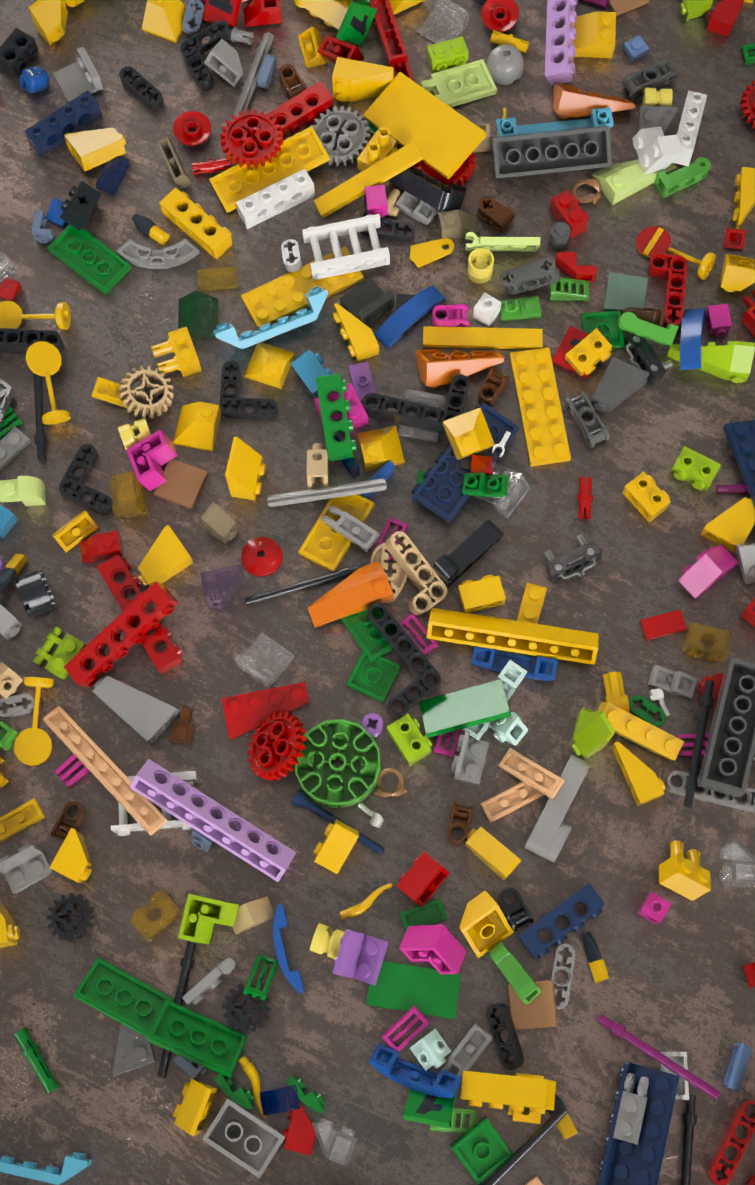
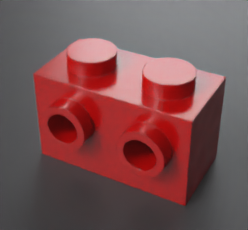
[549,190,589,240]
[397,852,450,907]

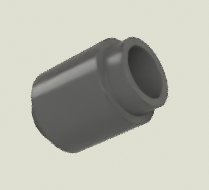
[549,222,571,249]

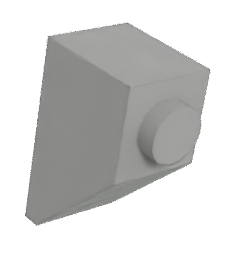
[204,39,243,87]
[0,604,22,640]

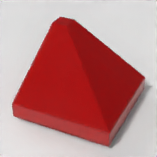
[723,227,746,250]
[0,278,22,302]
[470,454,493,476]

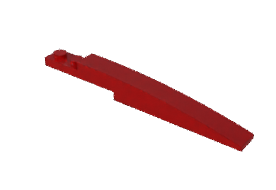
[370,0,415,82]

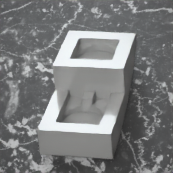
[395,191,439,225]
[647,665,698,699]

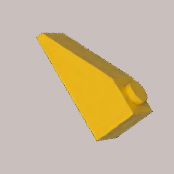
[612,742,665,806]

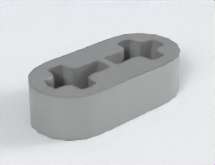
[281,239,302,272]
[0,693,34,719]
[544,821,572,863]

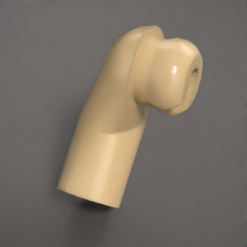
[386,189,401,218]

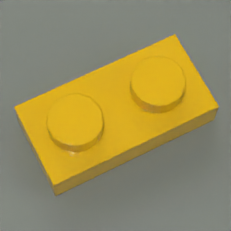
[517,582,547,624]

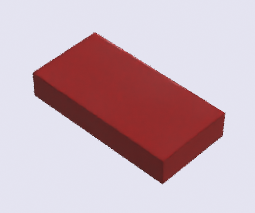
[640,609,687,641]

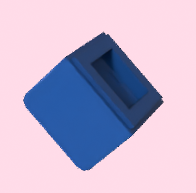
[46,198,66,227]

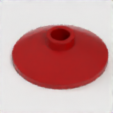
[481,0,519,32]
[173,111,211,146]
[241,537,283,577]

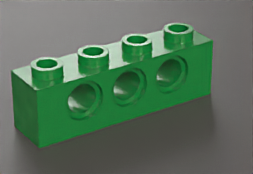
[316,373,357,461]

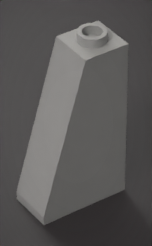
[92,676,180,745]

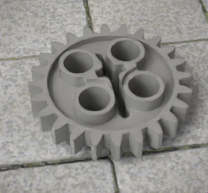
[311,105,371,167]

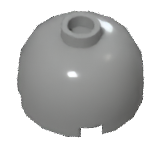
[486,44,524,85]

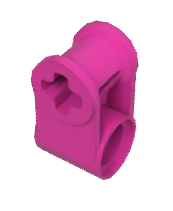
[431,304,470,327]

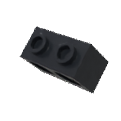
[0,28,38,76]

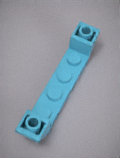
[496,107,614,136]
[213,286,328,349]
[0,1152,92,1185]

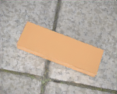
[498,748,564,799]
[480,782,545,823]

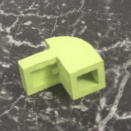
[0,476,46,506]

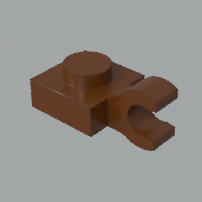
[169,706,195,746]

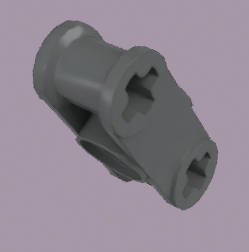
[621,59,678,99]
[500,258,560,295]
[564,390,610,448]

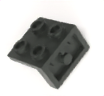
[340,277,395,326]

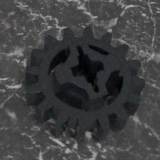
[46,893,96,942]
[222,984,271,1033]

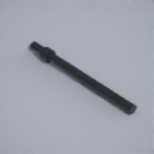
[32,340,47,461]
[245,564,365,606]
[683,680,714,808]
[157,941,196,1078]
[681,1095,697,1185]
[479,1106,568,1185]

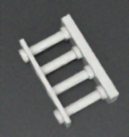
[302,214,390,280]
[111,771,199,836]

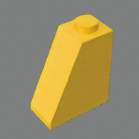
[64,128,126,171]
[700,497,755,554]
[138,525,193,587]
[465,827,521,881]

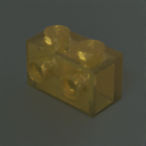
[110,471,146,520]

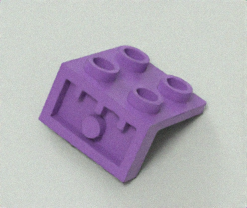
[333,929,389,986]

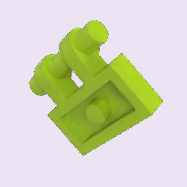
[32,626,86,680]

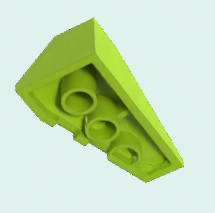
[571,707,616,760]

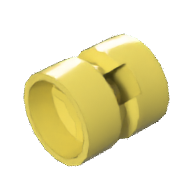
[642,88,673,107]
[467,248,494,284]
[118,418,151,450]
[310,923,345,959]

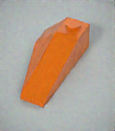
[553,83,635,119]
[415,349,504,388]
[308,561,393,628]

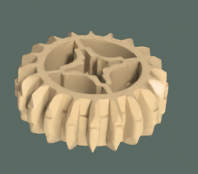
[119,365,174,419]

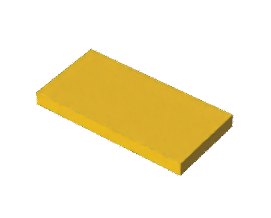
[298,484,375,572]

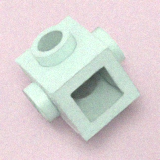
[489,712,529,746]
[410,1029,451,1071]

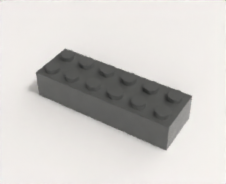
[490,125,612,179]
[697,657,755,798]

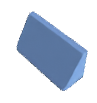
[723,1042,752,1092]

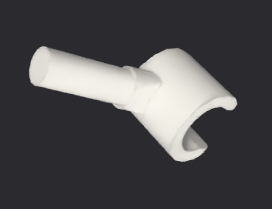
[492,431,511,457]
[649,688,670,717]
[358,802,384,828]

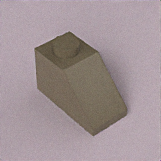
[438,210,480,240]
[201,502,237,544]

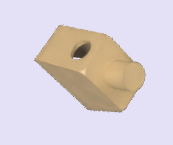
[307,443,329,490]

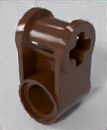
[279,64,307,100]
[477,196,515,233]
[622,307,662,326]
[478,367,510,407]
[51,801,87,840]
[447,801,475,845]

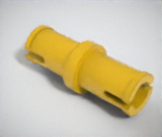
[490,30,529,54]

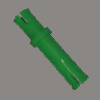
[13,1027,60,1094]

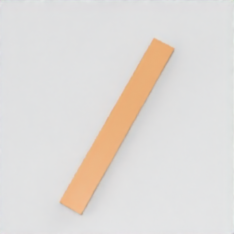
[42,706,168,836]

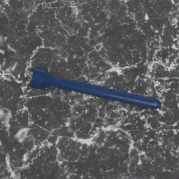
[291,788,384,854]

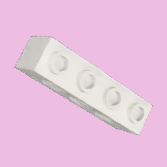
[672,90,707,166]
[236,169,315,229]

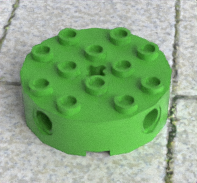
[295,719,381,809]

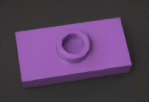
[349,361,376,403]

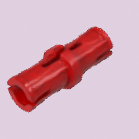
[192,158,232,175]
[577,476,593,519]

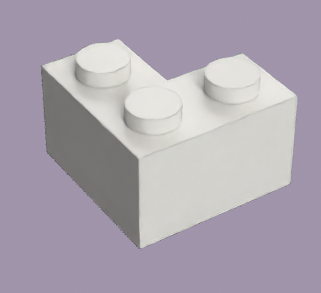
[632,126,683,174]

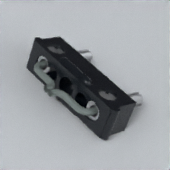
[624,332,673,385]
[544,534,602,582]

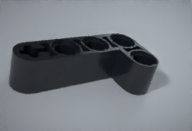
[389,166,467,212]
[432,519,504,588]

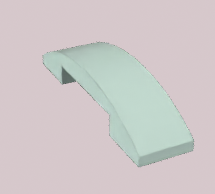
[462,660,527,741]

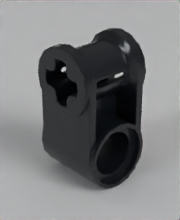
[498,887,534,932]

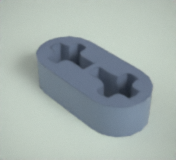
[181,0,204,35]
[257,54,277,89]

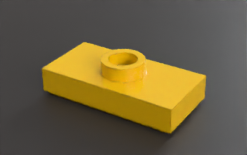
[91,377,135,408]

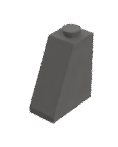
[591,357,650,413]

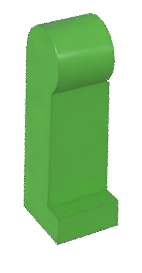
[654,157,711,198]
[617,312,679,346]
[488,941,542,1005]

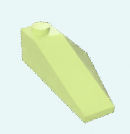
[591,159,677,205]

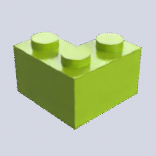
[178,894,239,944]

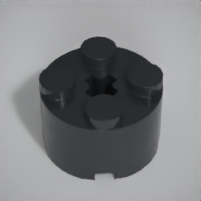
[14,570,56,618]

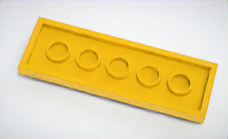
[209,126,330,213]
[241,246,364,330]
[509,347,571,467]

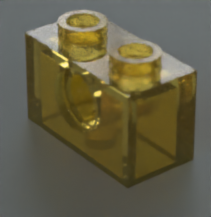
[682,622,732,662]
[129,891,183,942]

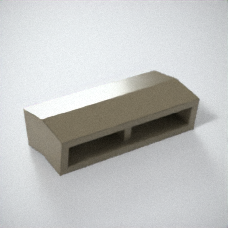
[157,136,191,190]

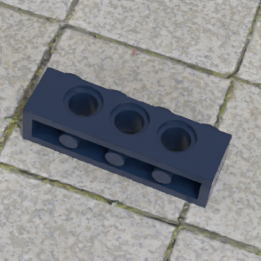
[24,90,102,157]
[517,883,605,959]

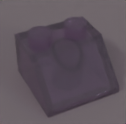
[200,564,246,609]

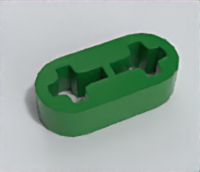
[629,695,666,728]

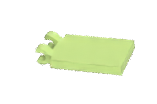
[420,59,497,107]
[465,232,540,252]

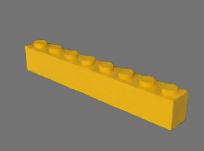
[427,608,599,665]

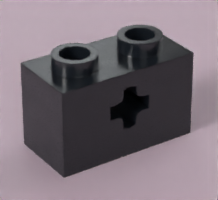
[60,181,102,231]

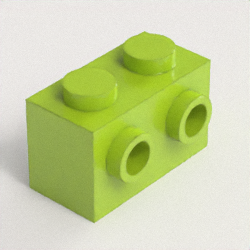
[426,36,469,74]
[670,446,721,492]
[386,714,432,767]

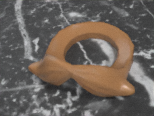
[572,177,601,204]
[374,768,408,798]

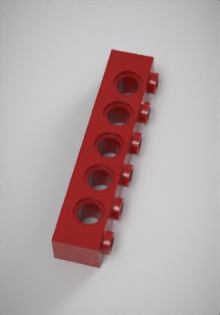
[236,81,334,164]
[96,554,183,675]
[64,581,179,687]

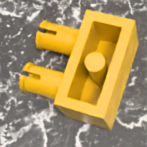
[357,127,398,171]
[151,327,202,377]
[659,840,711,901]

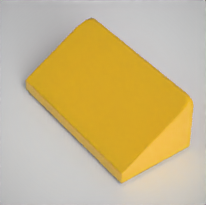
[297,26,328,68]
[52,510,99,552]

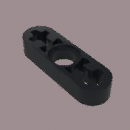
[119,66,163,110]
[487,1003,524,1070]

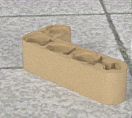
[386,531,447,615]

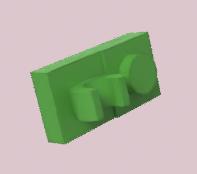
[500,296,541,322]

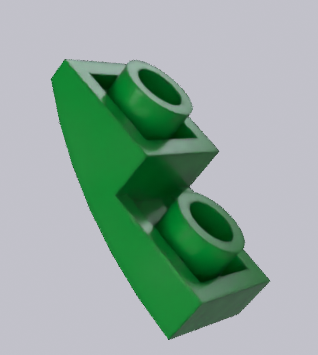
[462,472,509,497]
[213,1074,255,1110]
[285,1075,326,1114]

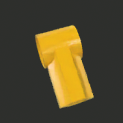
[602,672,629,713]

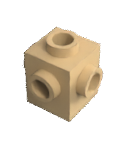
[0,662,23,699]

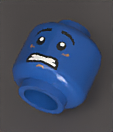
[19,66,49,94]

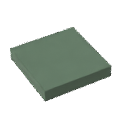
[603,272,648,313]

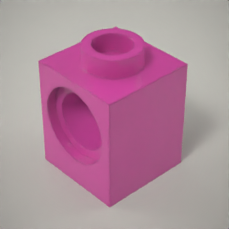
[365,185,387,218]
[705,304,732,337]
[637,892,671,925]

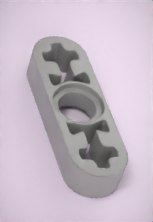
[550,943,575,1010]

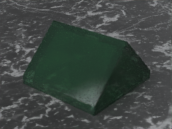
[178,290,219,337]

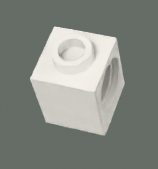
[473,292,501,328]

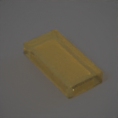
[197,267,238,290]

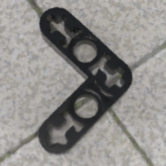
[180,20,232,89]
[360,195,415,242]
[219,361,278,420]
[59,444,115,516]

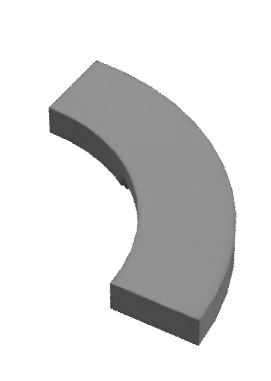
[116,238,199,269]

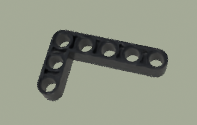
[0,328,64,354]
[363,374,469,435]
[367,603,441,717]

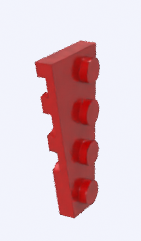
[221,681,309,740]

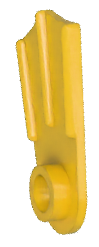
[409,238,454,268]

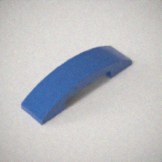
[375,285,446,349]
[680,308,706,370]
[471,646,559,681]
[273,904,305,994]
[369,1044,462,1098]

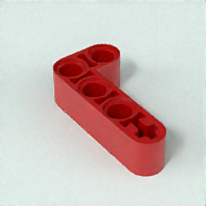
[647,253,688,331]
[706,1100,755,1185]

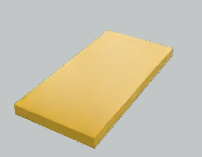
[363,72,487,180]

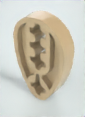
[371,542,410,603]

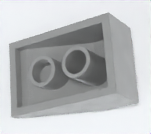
[202,1096,285,1179]

